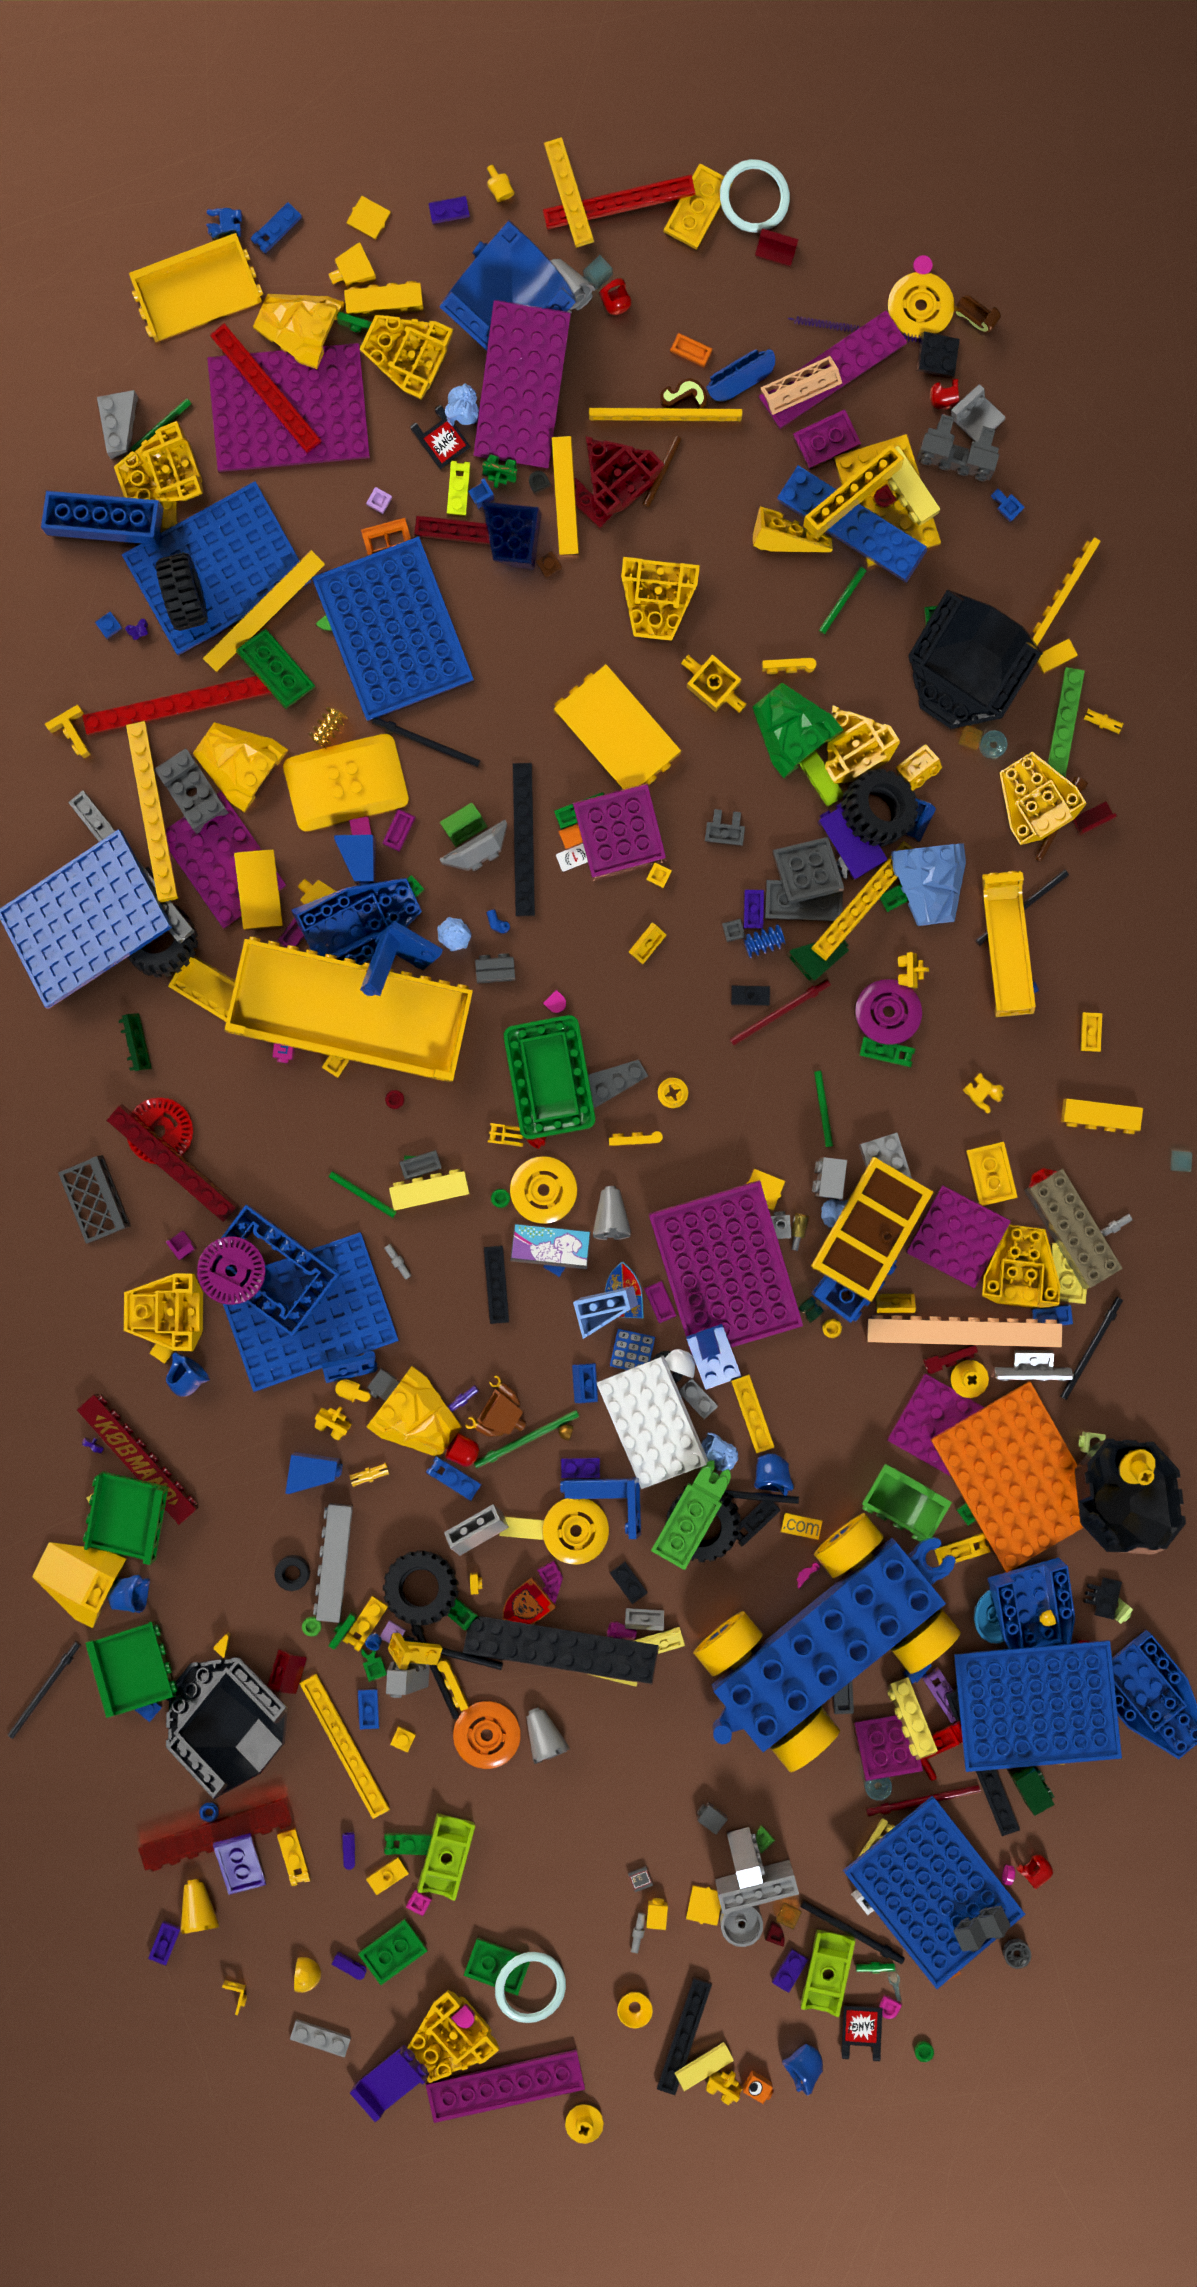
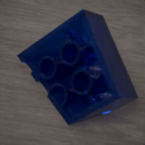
[482,502,542,569]

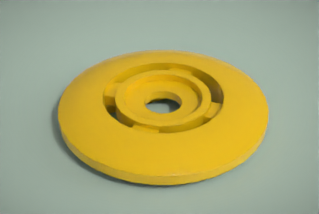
[888,272,954,339]
[510,1156,577,1224]
[542,1498,609,1565]

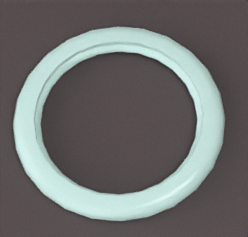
[720,159,790,233]
[495,1952,566,2023]

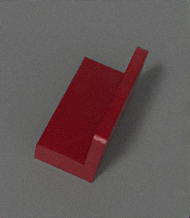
[755,228,799,267]
[1072,801,1117,836]
[267,1649,307,1694]

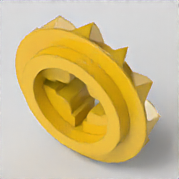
[658,1078,688,1108]

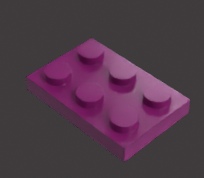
[793,409,861,470]

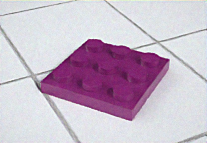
[854,1715,923,1781]

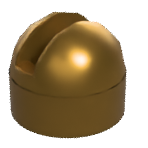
[559,1425,574,1441]

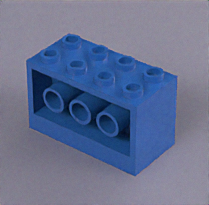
[811,1259,897,1323]

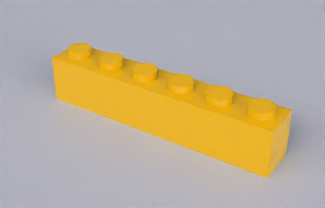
[803,445,904,539]

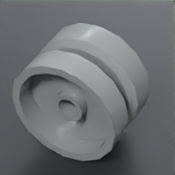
[720,1906,763,1947]

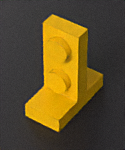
[45,704,91,758]
[388,1633,443,1670]

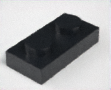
[610,1561,648,1604]

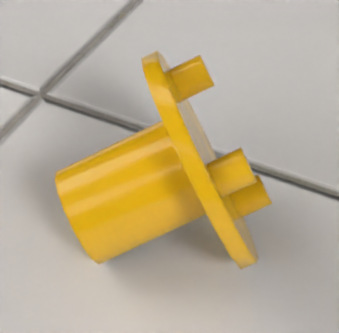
[950,1360,989,1398]
[1119,1449,1156,1485]
[565,2104,604,2144]

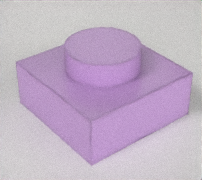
[366,487,392,514]
[380,1620,406,1644]

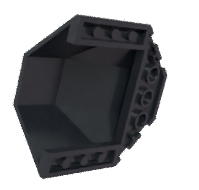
[908,589,1042,729]
[166,1658,288,1799]

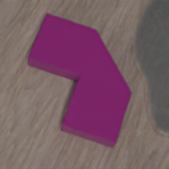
[537,1560,563,1604]

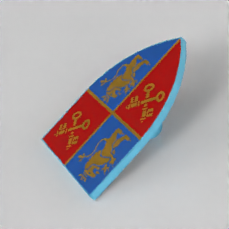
[605,1261,644,1318]

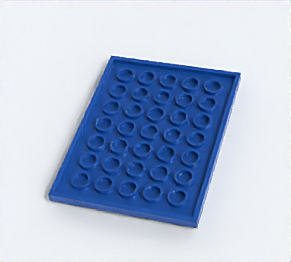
[312,536,474,721]
[954,1640,1122,1772]
[843,1796,1026,1989]

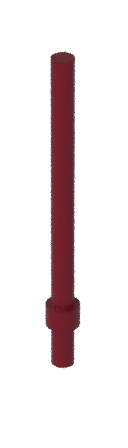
[729,979,831,1046]
[866,1785,981,1817]

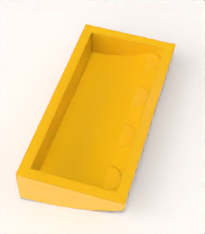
[234,850,283,931]
[168,956,235,1022]

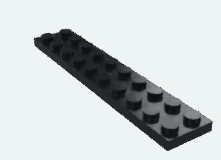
[463,1616,659,1685]

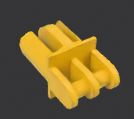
[487,1123,523,1147]
[335,1379,371,1403]

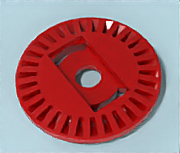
[127,1098,193,1164]

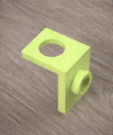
[1078,1432,1106,1453]
[1114,1598,1133,1624]

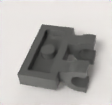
[705,809,745,846]

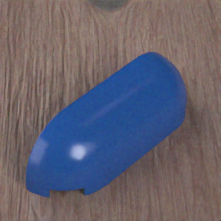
[706,349,775,402]

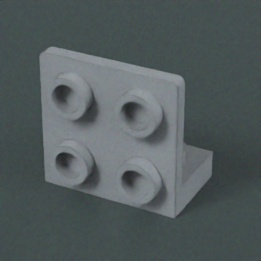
[951,384,1005,442]

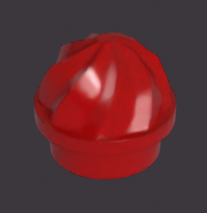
[527,1137,546,1149]

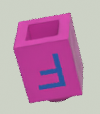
[272,1043,295,1063]

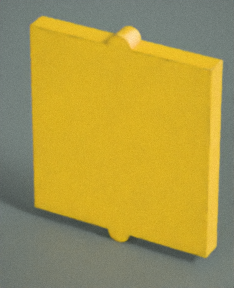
[346,196,391,240]
[746,1169,785,1211]
[686,1885,721,1926]

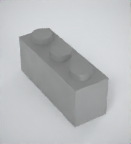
[444,1504,509,1556]

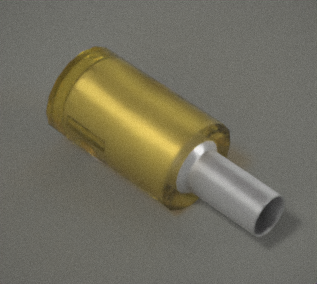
[791,1213,809,1251]

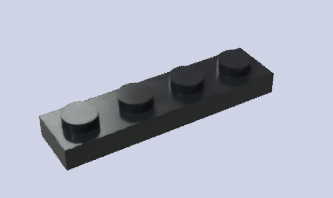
[484,1246,509,1324]

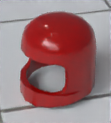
[599,278,631,315]
[930,378,959,410]
[446,1433,479,1467]
[1016,1855,1053,1890]

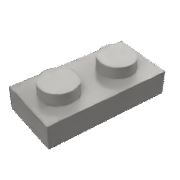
[679,1378,718,1419]
[625,1608,664,1631]

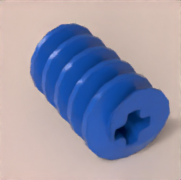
[743,925,786,958]

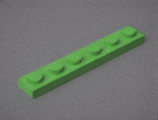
[1047,667,1085,777]

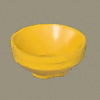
[617,1992,653,2028]

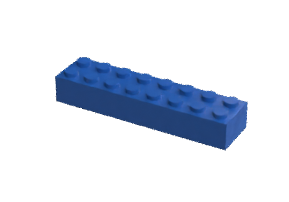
[777,465,928,583]

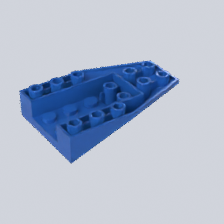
[291,878,422,965]
[987,1557,1075,1649]
[1112,1630,1197,1759]

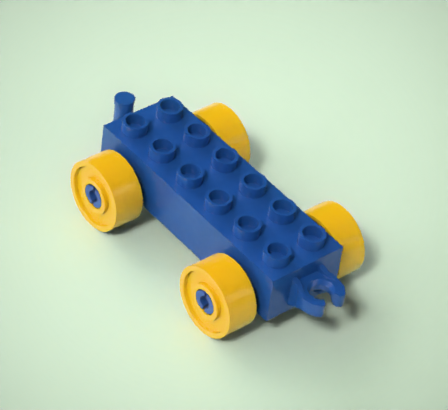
[693,1513,961,1772]

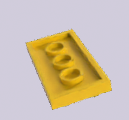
[663,164,733,250]

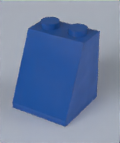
[334,835,376,886]
[285,1452,343,1494]

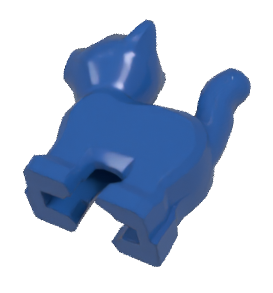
[206,207,242,240]

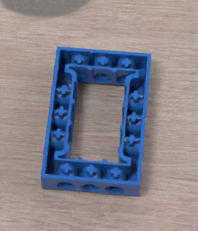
[213,1205,340,1336]

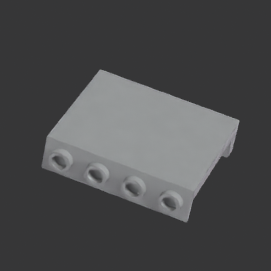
[715,1860,799,1914]

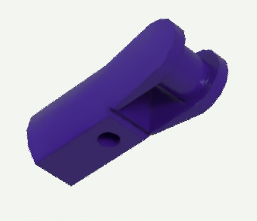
[342,1832,355,1870]
[331,1952,366,1980]

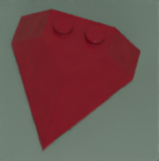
[586,436,665,516]

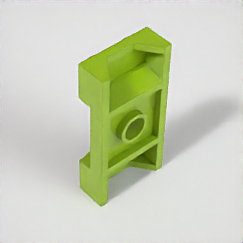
[417,1813,475,1901]
[800,1929,855,2017]

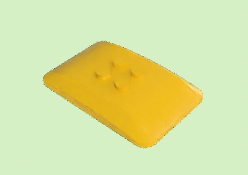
[283,734,409,832]

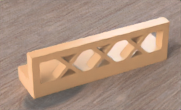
[760,356,842,415]

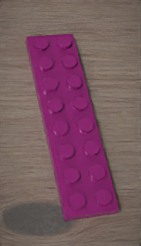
[758,310,907,429]
[426,2049,585,2123]

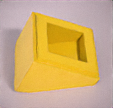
[213,1632,231,1658]

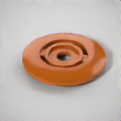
[453,1701,521,1769]

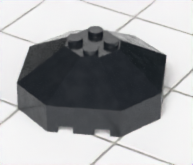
[1074,1438,1186,1554]

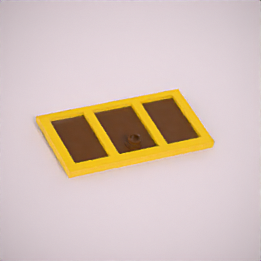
[811,1157,933,1302]

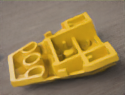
[253,294,345,369]
[360,315,453,399]
[114,421,203,502]
[621,557,700,641]
[192,722,288,813]
[366,1366,462,1457]
[407,1990,500,2083]

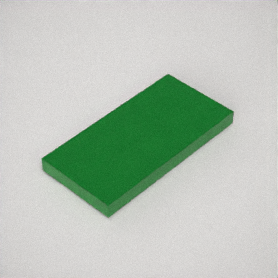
[236,628,315,709]

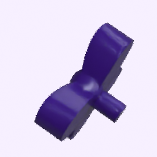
[125,619,148,640]
[82,1437,104,1453]

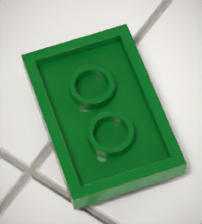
[358,1918,428,1985]
[463,1937,530,1996]

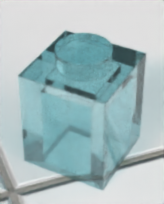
[583,255,613,290]

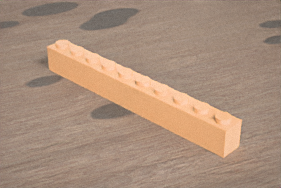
[867,1315,1062,1347]

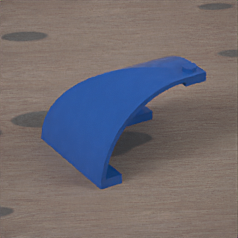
[439,220,576,351]

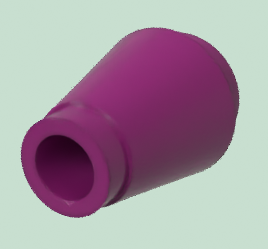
[607,1621,637,1641]

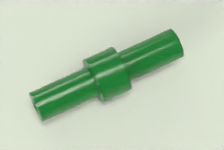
[856,1962,895,1974]

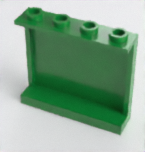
[83,1471,169,1565]
[85,1621,178,1718]

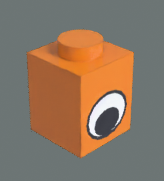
[742,2070,774,2104]

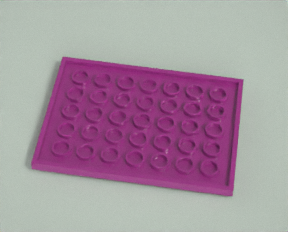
[207,343,370,472]
[649,1180,803,1359]

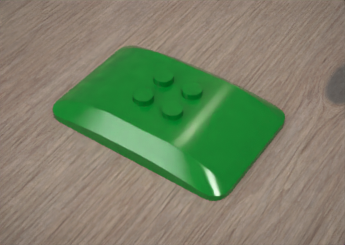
[504,1015,596,1139]

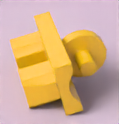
[898,952,929,988]
[315,1406,352,1440]
[706,2071,742,2105]

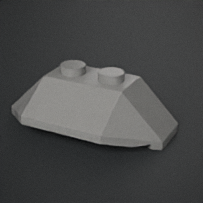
[439,820,507,871]

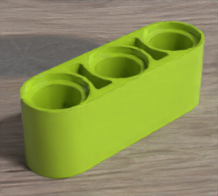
[799,751,844,807]

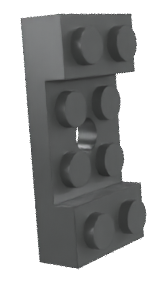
[154,749,229,834]

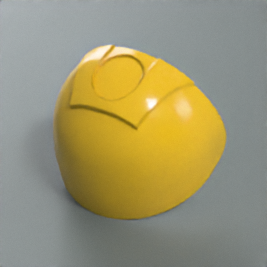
[294,1957,321,1993]

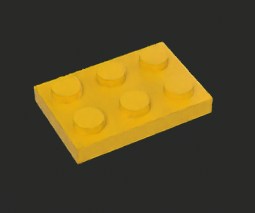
[966,1142,1018,1206]

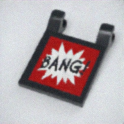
[410,405,471,470]
[842,2005,883,2062]

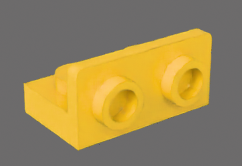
[895,744,942,791]

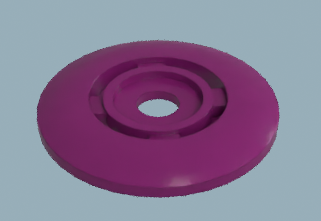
[855,979,922,1045]
[197,1237,265,1305]

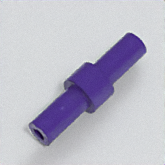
[447,1385,479,1412]

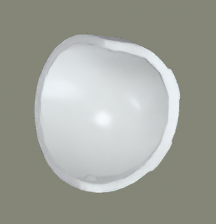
[665,1349,695,1378]

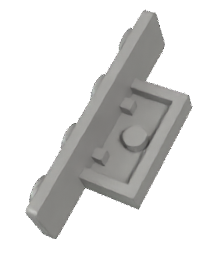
[994,1350,1074,1381]

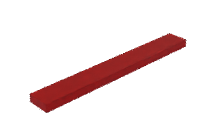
[543,174,696,230]
[210,323,321,454]

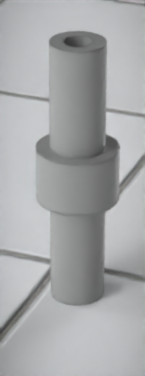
[1100,1214,1133,1237]
[384,1244,412,1280]
[631,1913,646,1953]

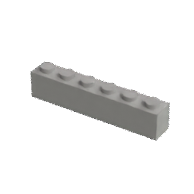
[313,1503,353,1623]

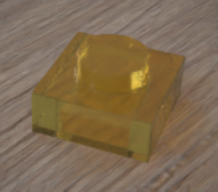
[958,726,983,751]
[776,1902,802,1930]

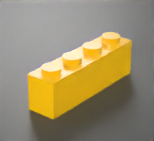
[344,281,424,318]
[1061,1099,1143,1134]

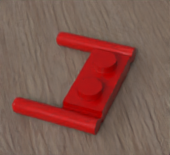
[921,1722,962,1781]

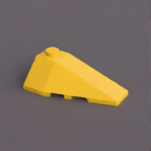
[753,506,833,552]

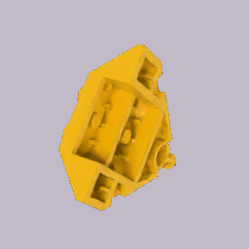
[825,705,900,784]

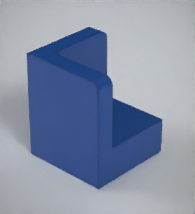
[468,478,494,509]

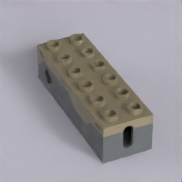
[1024,1168,1123,1289]

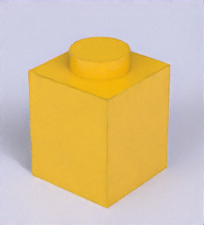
[646,1898,668,1930]

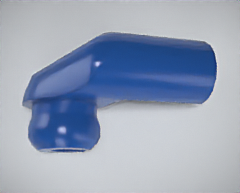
[486,909,510,933]

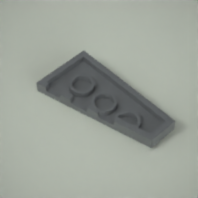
[589,1060,648,1108]

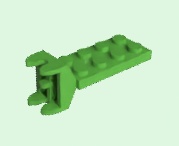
[651,1460,731,1570]

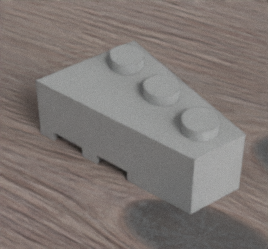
[386,1662,429,1698]

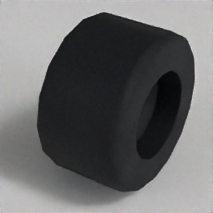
[274,1555,311,1591]

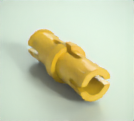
[1083,708,1124,735]
[349,1463,390,1487]

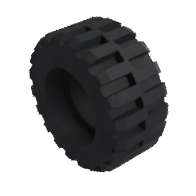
[156,552,208,631]
[841,769,918,846]
[127,904,198,978]
[665,1493,741,1562]
[383,1551,459,1625]

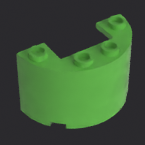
[862,1464,952,1542]

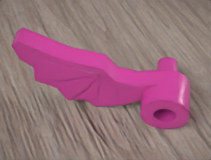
[796,1562,820,1589]

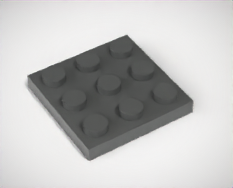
[772,837,844,904]

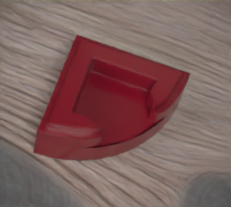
[765,1921,785,1947]

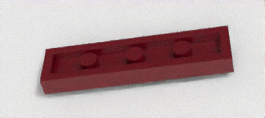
[414,516,492,545]

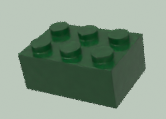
[1008,1766,1055,1816]

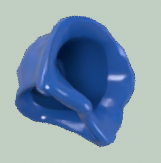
[166,1353,210,1397]
[754,1453,794,1496]
[107,1575,150,1613]
[782,2044,823,2096]

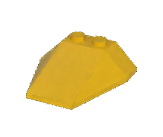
[124,1273,203,1351]

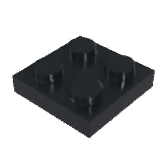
[916,331,960,378]

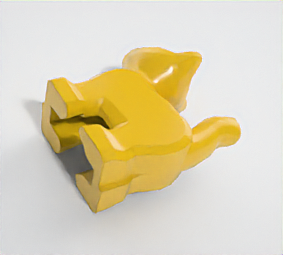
[963,1073,1004,1114]

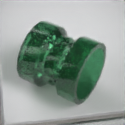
[798,1296,824,1323]

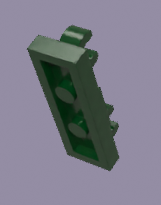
[118,1013,152,1072]

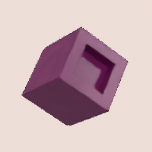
[166,1231,197,1260]

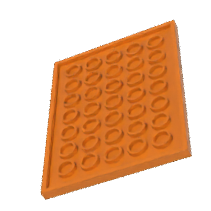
[930,1381,1084,1572]

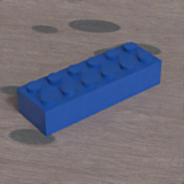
[41,491,164,545]

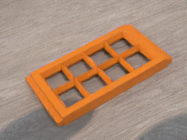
[361,518,411,556]

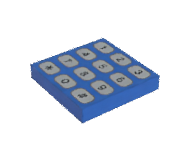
[610,1329,655,1370]

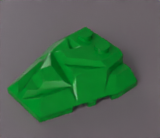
[752,683,844,779]

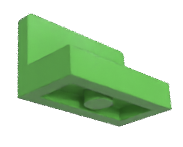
[440,803,487,847]

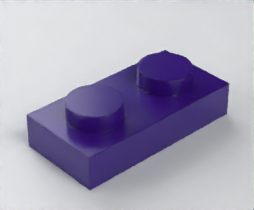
[429,196,470,224]
[744,890,764,929]
[561,1458,600,1478]
[148,1921,181,1966]
[772,1948,809,1993]

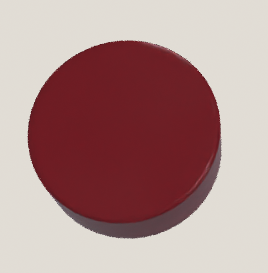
[385,1090,405,1109]

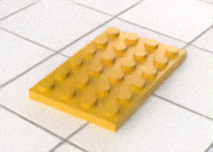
[833,434,941,567]

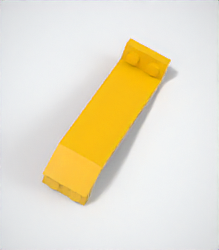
[982,871,1036,1017]

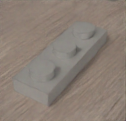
[290,2019,351,2058]

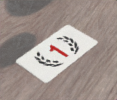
[556,844,588,872]

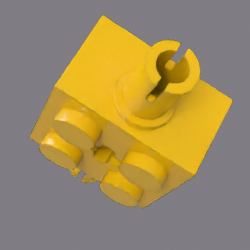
[681,654,747,713]

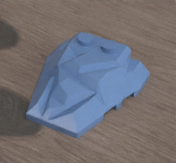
[891,843,966,926]

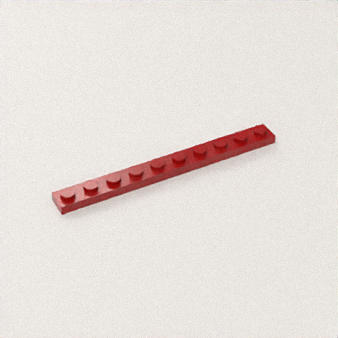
[82,676,272,735]

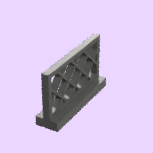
[58,1155,131,1244]

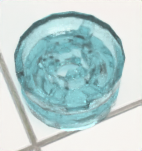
[979,730,1008,759]
[864,1777,892,1801]

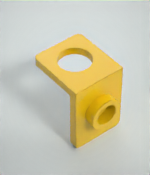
[222,1980,247,2015]

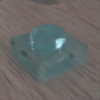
[1171,1151,1192,1172]

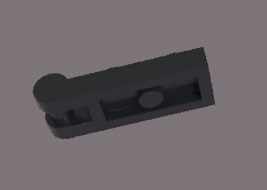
[737,1501,781,1547]

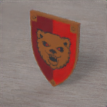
[503,1577,557,1624]

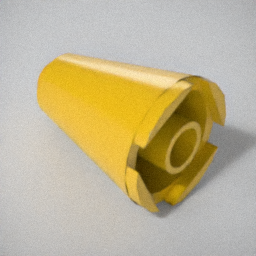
[180,1879,220,1934]

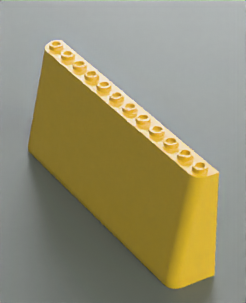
[224,936,473,1082]

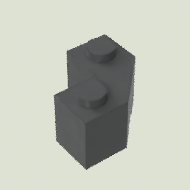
[953,1906,1011,1952]

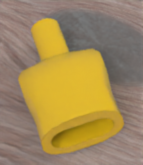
[487,165,515,203]

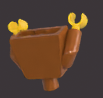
[465,1376,526,1437]

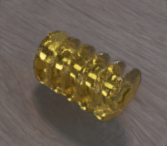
[308,707,348,749]

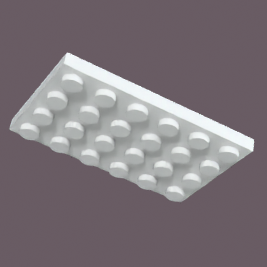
[597,1356,708,1489]

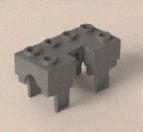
[917,414,1000,481]

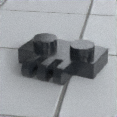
[1083,1577,1122,1620]

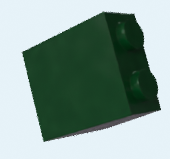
[787,940,849,984]

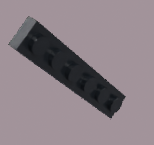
[657,1977,712,2095]

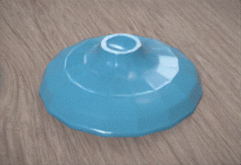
[974,1590,1004,1643]

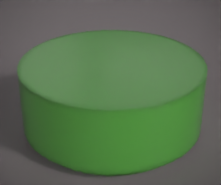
[302,1616,322,1637]

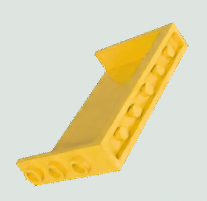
[129,233,263,342]
[554,664,681,789]

